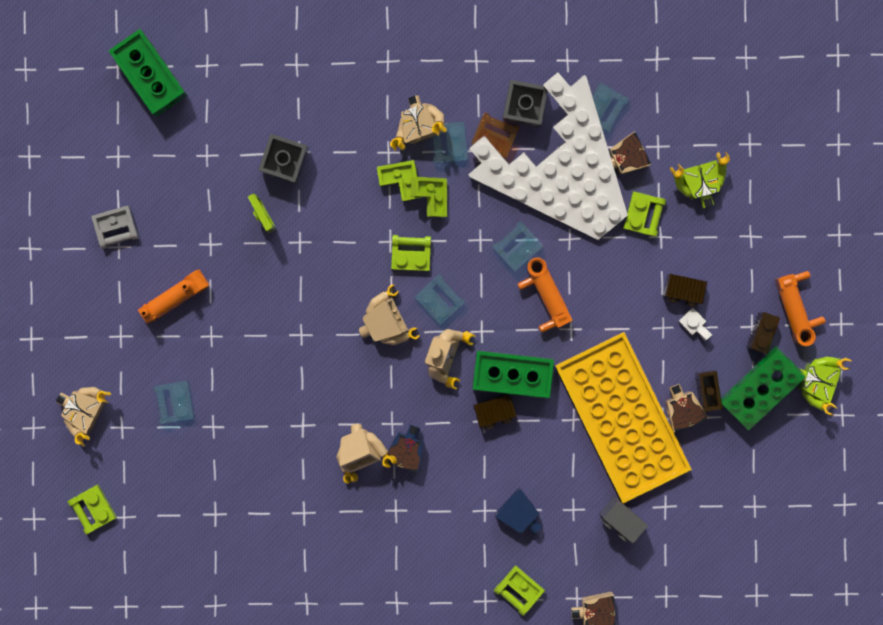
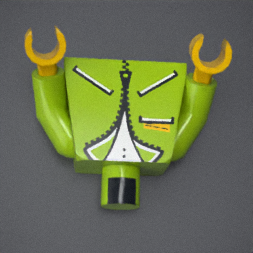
[670,152,730,208]
[799,357,852,416]

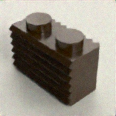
[663,274,707,307]
[746,312,780,354]
[695,370,723,412]
[473,394,517,430]

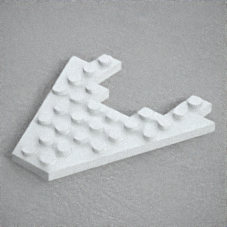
[468,72,628,240]

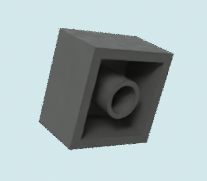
[502,80,548,128]
[259,133,309,184]
[599,496,648,543]

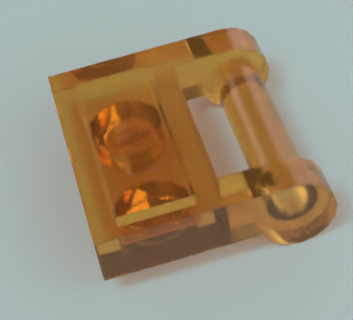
[471,112,520,158]

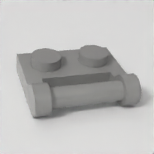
[91,205,139,249]

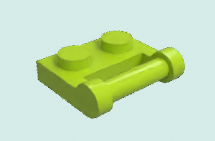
[623,191,666,237]
[391,235,431,271]
[67,484,117,535]
[493,565,545,616]

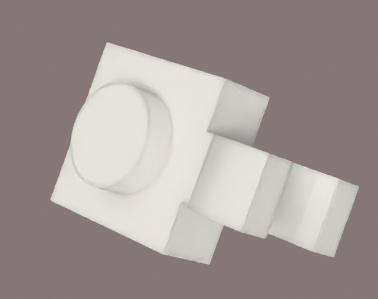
[678,308,712,340]

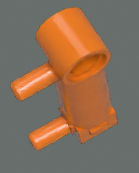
[517,258,573,333]
[138,269,210,324]
[775,271,826,346]

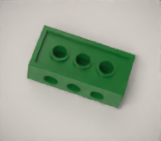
[108,29,188,117]
[721,346,805,430]
[472,350,554,398]

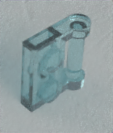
[592,82,629,133]
[433,122,468,164]
[492,221,543,272]
[415,274,465,325]
[153,381,194,424]

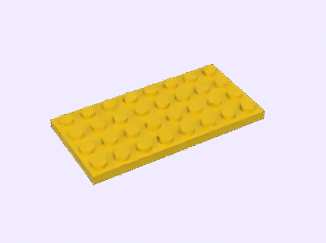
[555,332,692,503]

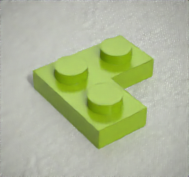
[377,160,421,202]
[411,177,447,217]

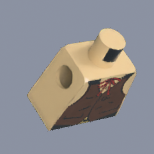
[608,132,651,175]
[665,384,708,433]
[571,592,615,625]

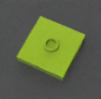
[248,193,276,233]

